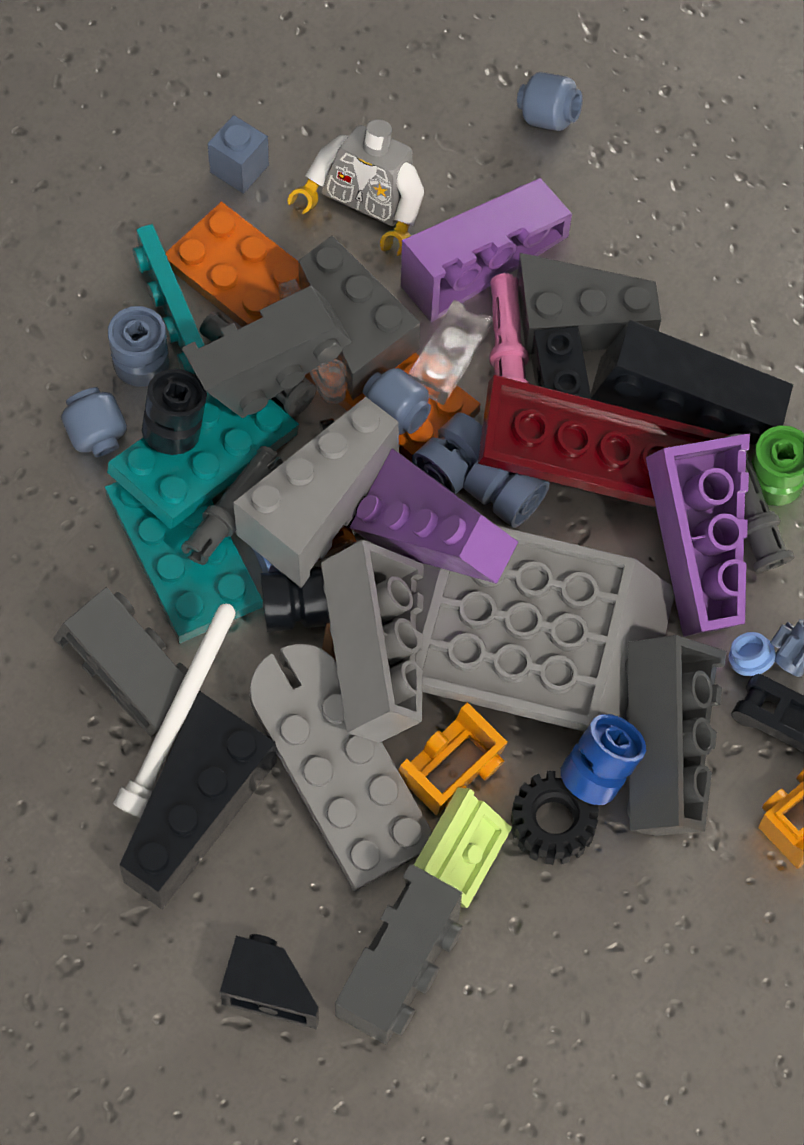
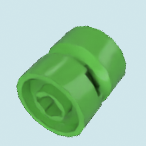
[751,425,804,506]

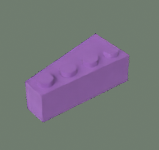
[401,178,572,323]
[646,433,750,637]

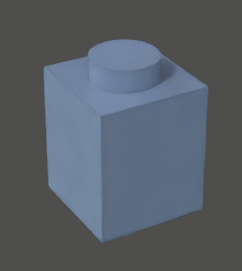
[207,115,269,194]

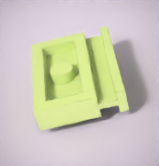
[414,787,512,908]

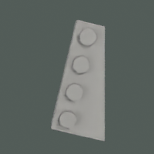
[233,397,399,588]
[321,540,424,743]

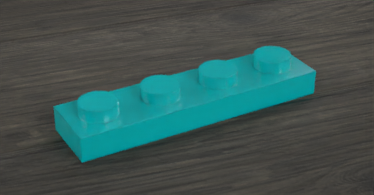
[132,224,205,376]

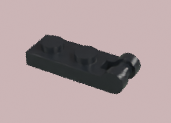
[731,674,804,752]

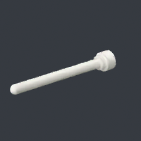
[113,604,235,818]

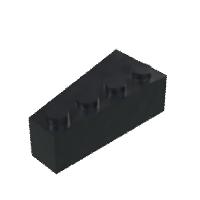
[591,320,794,445]
[119,691,277,910]

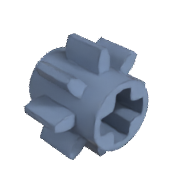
[770,619,804,677]

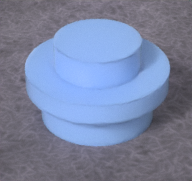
[729,632,776,676]

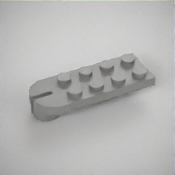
[249,644,433,891]

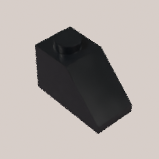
[220,934,319,1029]

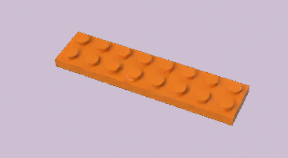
[165,201,481,463]

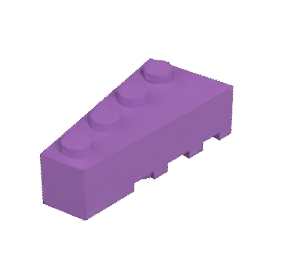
[349,449,518,584]

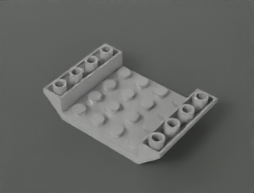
[416,526,674,732]

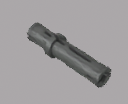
[181,446,283,565]

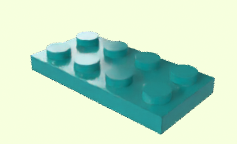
[107,392,300,529]
[105,482,263,644]

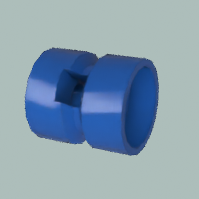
[560,714,646,805]

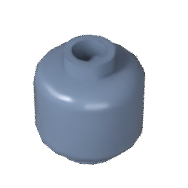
[517,72,583,131]
[363,368,431,435]
[61,387,127,457]

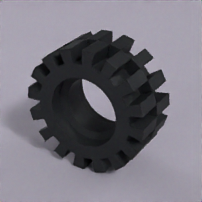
[510,771,599,865]

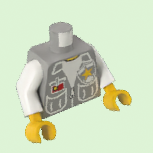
[287,119,424,256]

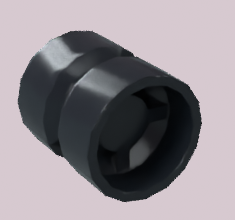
[141,369,207,455]
[260,566,330,632]

